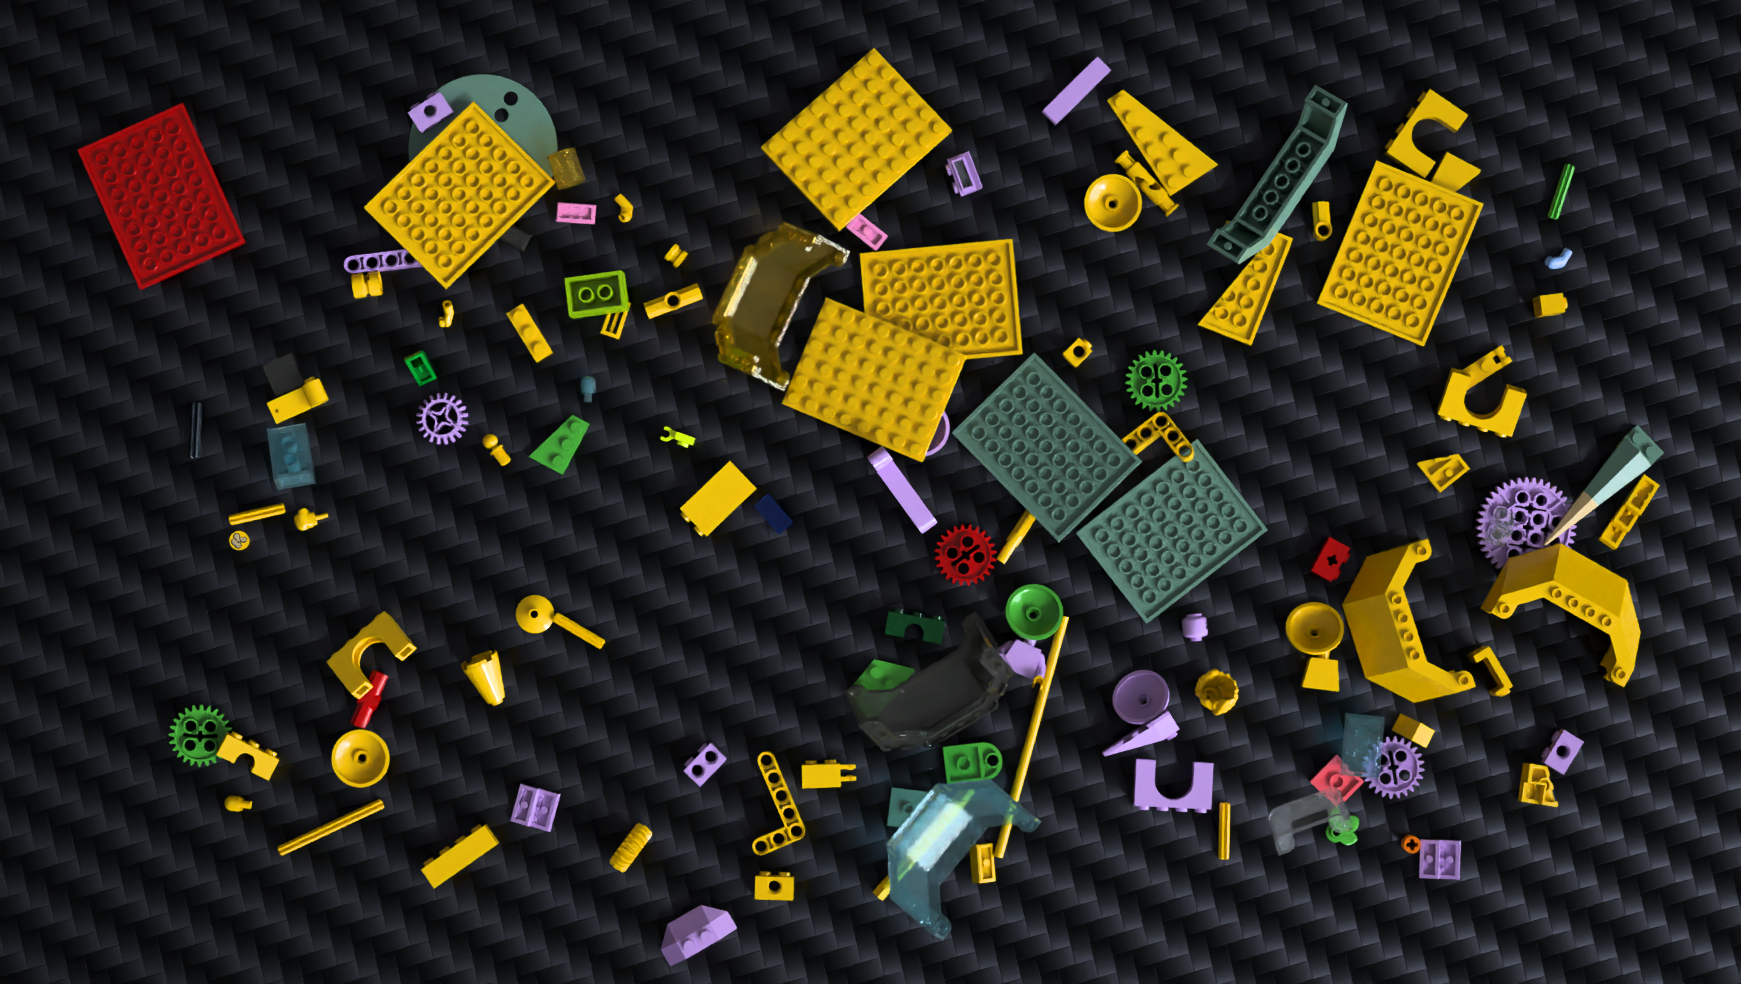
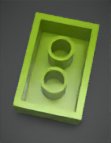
[564,270,629,319]

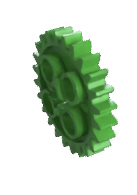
[1125,350,1188,412]
[169,704,232,767]

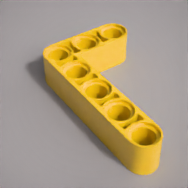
[1122,412,1194,462]
[752,751,805,855]

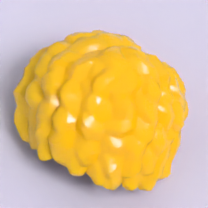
[1195,669,1239,715]

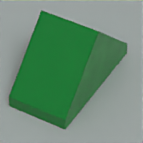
[404,350,437,386]

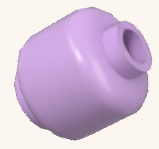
[1182,614,1208,641]

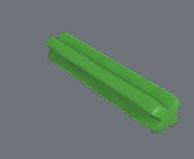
[1548,164,1575,219]

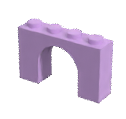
[1133,758,1213,813]

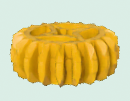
[610,823,652,872]

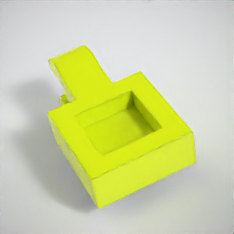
[660,427,695,448]

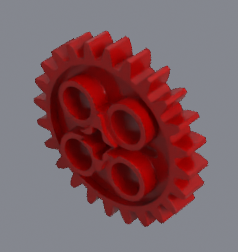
[934,524,997,586]

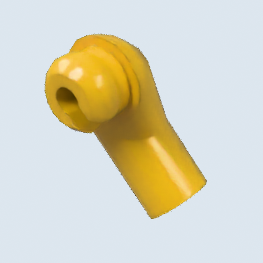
[614,194,633,222]

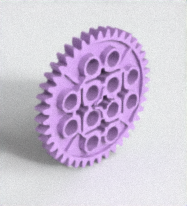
[1475,477,1577,569]

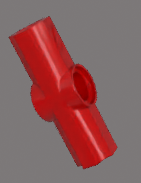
[350,670,389,729]

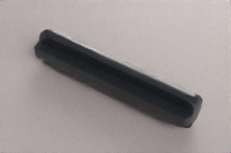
[188,402,202,458]

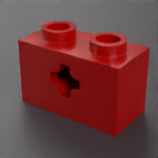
[1309,537,1350,582]

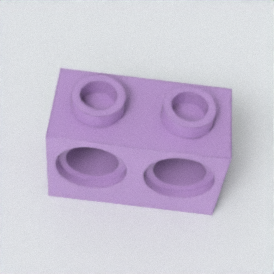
[684,742,727,786]

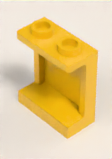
[1467,646,1513,697]

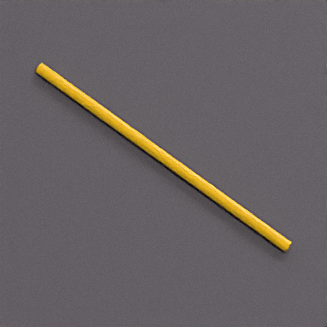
[994,616,1069,858]

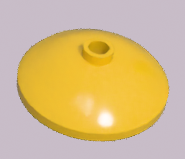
[1084,174,1142,232]
[1286,602,1344,655]
[331,730,390,787]

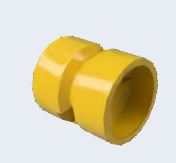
[351,271,383,298]

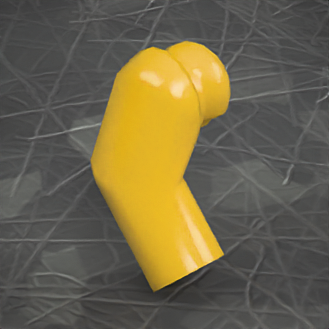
[439,300,454,327]

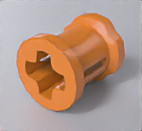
[1401,835,1421,853]

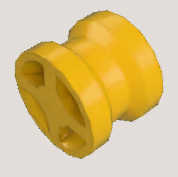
[664,244,688,268]

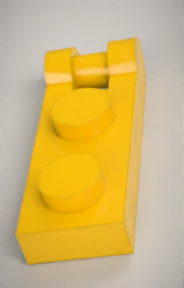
[1462,345,1512,390]

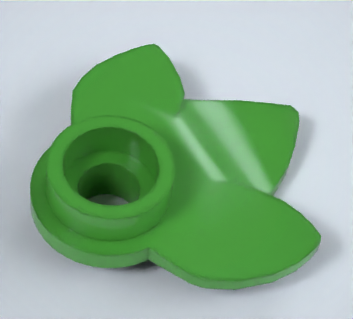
[1325,807,1359,845]

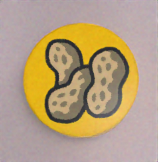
[229,531,250,550]

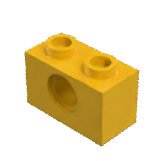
[755,871,794,901]

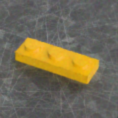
[506,304,553,363]

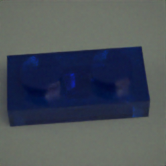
[754,494,793,535]

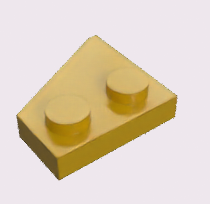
[1416,454,1470,493]

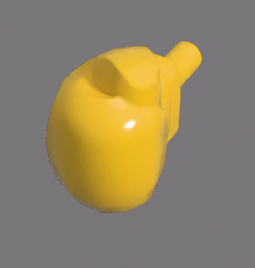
[294,508,328,531]

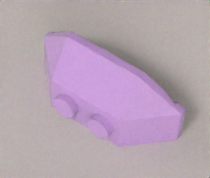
[661,905,737,966]

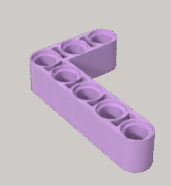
[344,249,422,274]
[867,446,938,534]

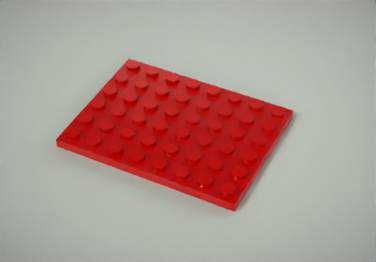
[78,103,246,290]

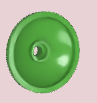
[1005,584,1063,640]

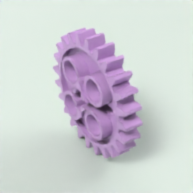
[1361,736,1425,799]

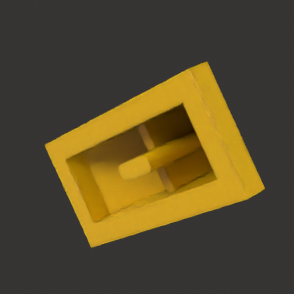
[1392,713,1435,748]

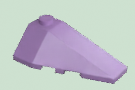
[1102,710,1179,756]

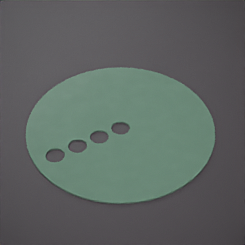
[408,74,558,178]

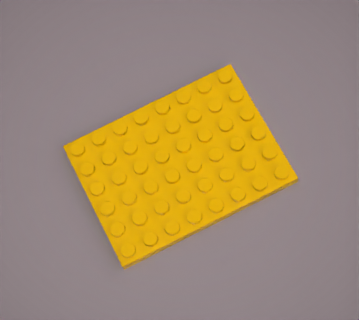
[761,48,952,232]
[364,101,555,289]
[1317,160,1484,346]
[860,239,1023,359]
[782,298,967,462]

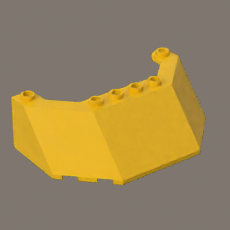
[1342,539,1476,703]
[1481,543,1641,687]

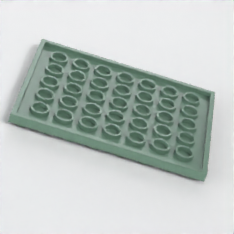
[952,353,1142,542]
[1076,439,1268,624]

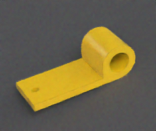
[267,377,329,424]

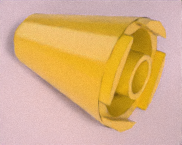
[461,650,505,706]

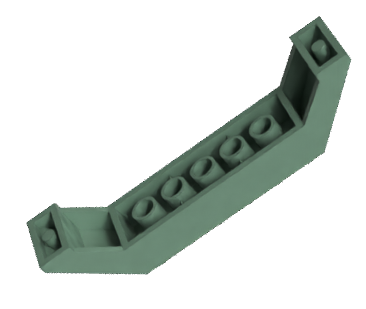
[1207,85,1348,264]

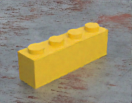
[421,824,499,888]

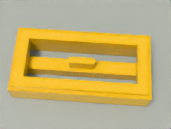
[601,302,631,339]

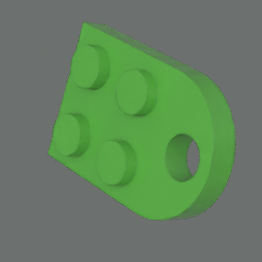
[943,742,1002,785]

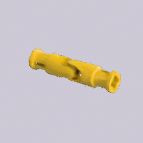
[1115,150,1179,217]

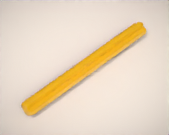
[277,799,384,856]

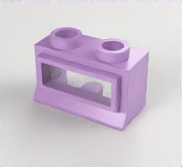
[945,151,982,197]

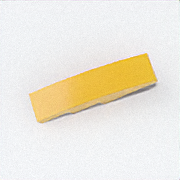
[1599,474,1660,550]

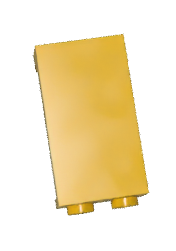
[680,461,757,536]

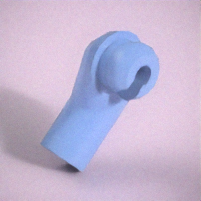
[1545,248,1572,269]

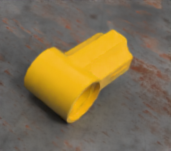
[1312,201,1332,241]

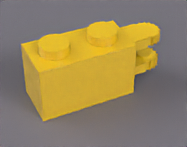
[802,759,856,789]

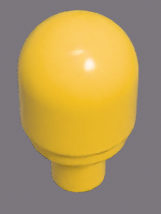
[224,796,252,812]

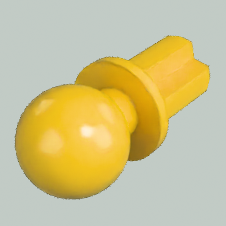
[483,434,511,466]

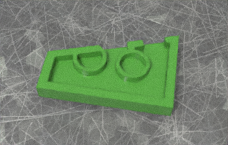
[529,415,590,475]

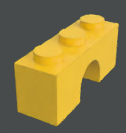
[216,731,279,781]

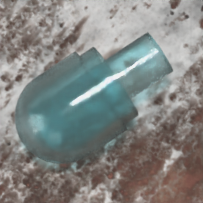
[580,375,596,402]

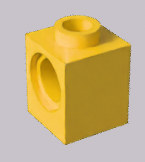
[1062,338,1092,368]

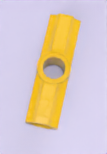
[643,283,703,319]

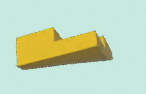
[1518,763,1558,807]

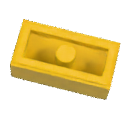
[969,843,996,883]

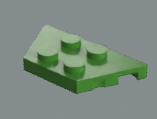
[850,659,915,727]

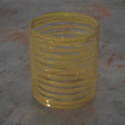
[547,148,586,190]

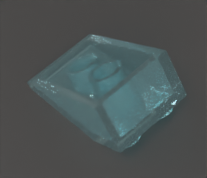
[267,423,316,490]
[1341,713,1385,778]

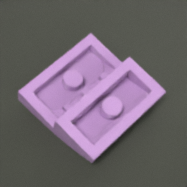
[510,784,561,831]
[1419,839,1461,880]

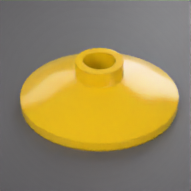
[516,595,554,633]

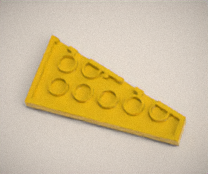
[1107,90,1218,197]
[1197,233,1293,346]

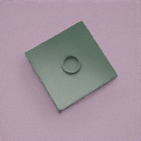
[887,787,930,830]

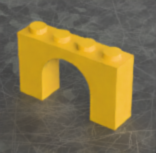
[1385,89,1468,179]
[1437,367,1527,437]
[327,611,417,699]

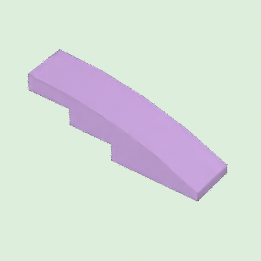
[1042,57,1111,125]

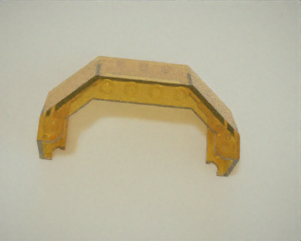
[713,222,850,391]

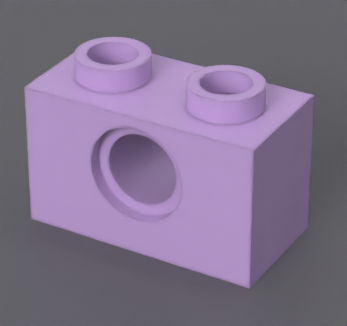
[408,92,454,134]
[1541,729,1584,775]

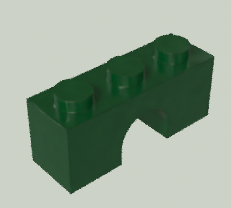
[885,608,946,644]

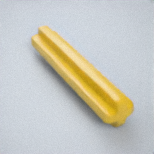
[229,503,285,525]
[552,613,605,649]
[1218,802,1230,859]

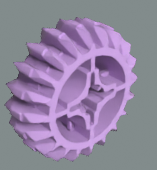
[416,393,468,444]

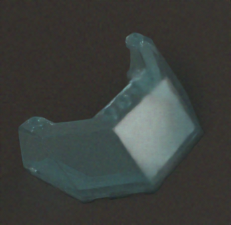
[886,779,1042,940]

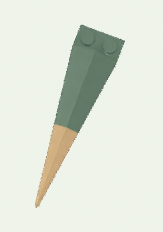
[1543,425,1664,545]

